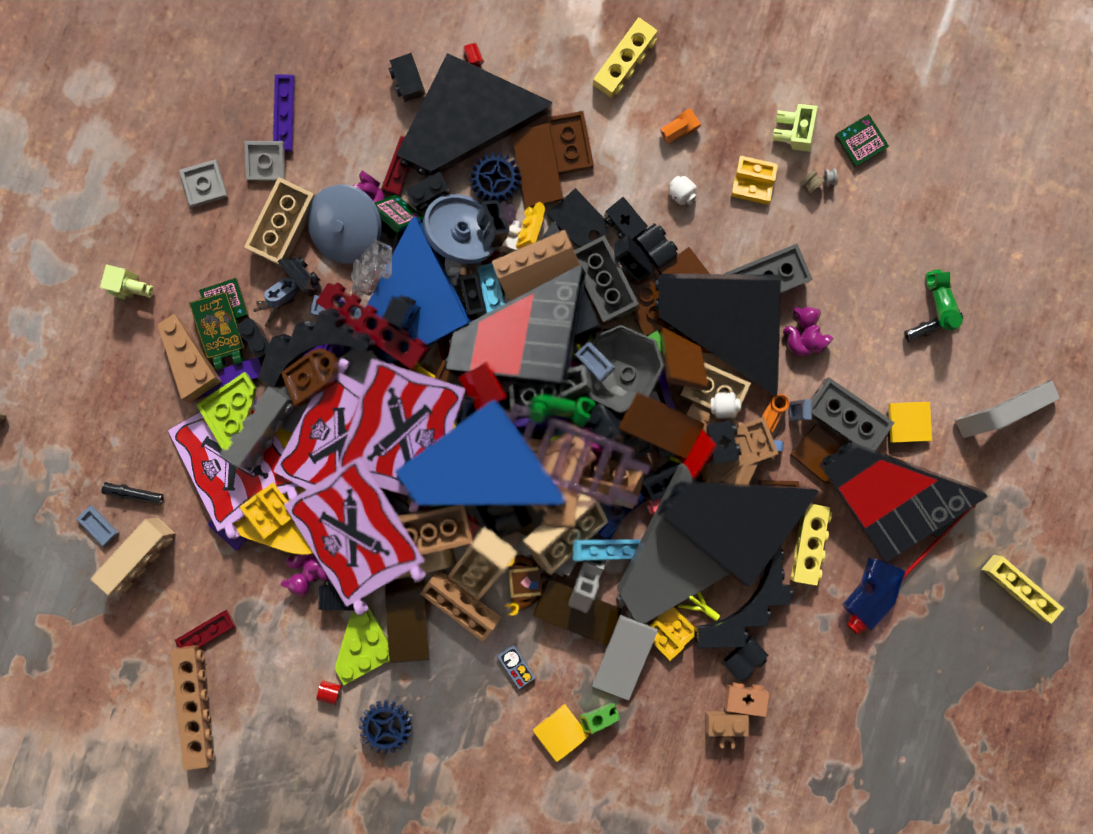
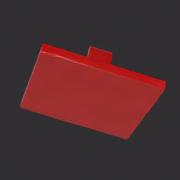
[458,362,506,411]
[678,429,717,479]

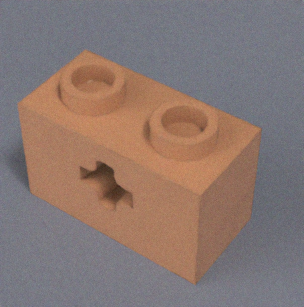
[724,682,769,717]

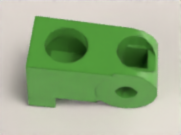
[578,703,620,734]

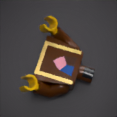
[505,555,553,616]

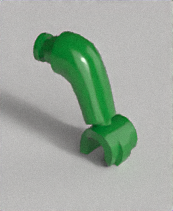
[925,269,963,331]
[529,395,595,427]

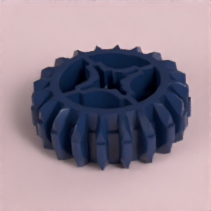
[469,152,522,203]
[359,699,413,754]

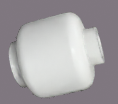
[668,176,697,205]
[711,392,741,419]

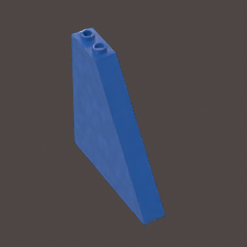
[348,217,471,365]
[395,400,567,505]

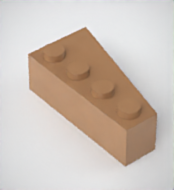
[158,314,222,403]

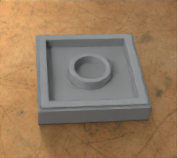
[244,141,286,181]
[179,159,228,208]

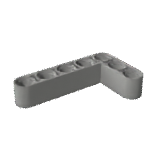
[955,380,1060,438]

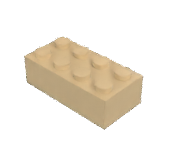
[244,177,315,266]
[524,488,608,575]
[91,518,175,595]
[448,528,517,601]

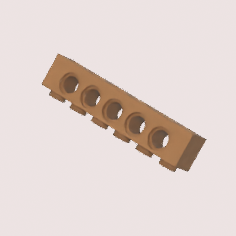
[170,645,215,770]

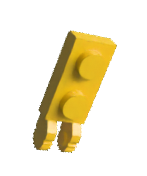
[515,202,545,250]

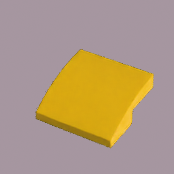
[731,156,778,205]
[888,402,932,442]
[238,482,292,539]
[648,606,694,661]
[532,704,589,762]

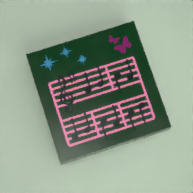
[835,114,889,167]
[374,195,424,233]
[199,278,249,319]

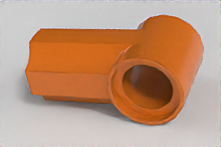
[660,108,701,144]
[761,394,789,433]

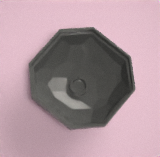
[581,325,665,413]

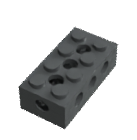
[724,243,813,294]
[810,377,895,451]

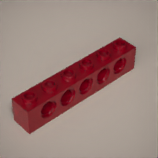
[315,282,429,370]

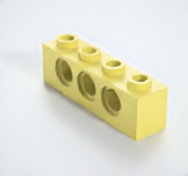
[593,17,658,98]
[790,504,832,585]
[981,555,1064,624]

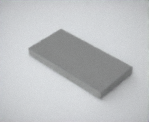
[592,615,657,700]

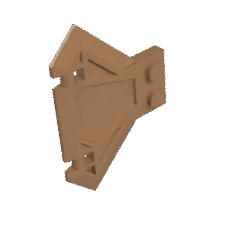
[687,402,778,484]
[524,428,597,526]

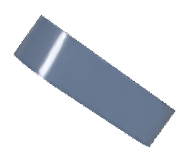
[264,278,297,308]

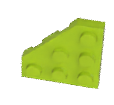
[196,372,257,451]
[335,604,389,685]

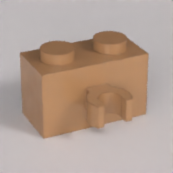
[705,711,749,748]

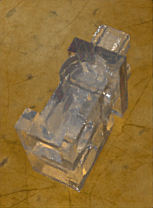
[350,239,392,297]

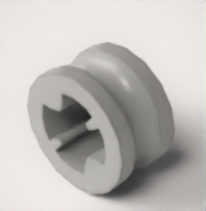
[824,168,838,187]

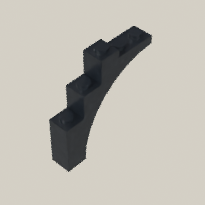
[258,308,377,387]
[694,545,793,648]

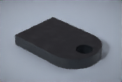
[547,188,607,248]

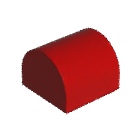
[463,43,484,67]
[316,680,342,705]

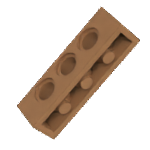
[420,570,501,642]

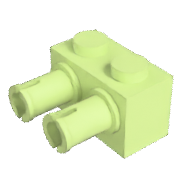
[773,104,818,152]
[100,265,154,300]

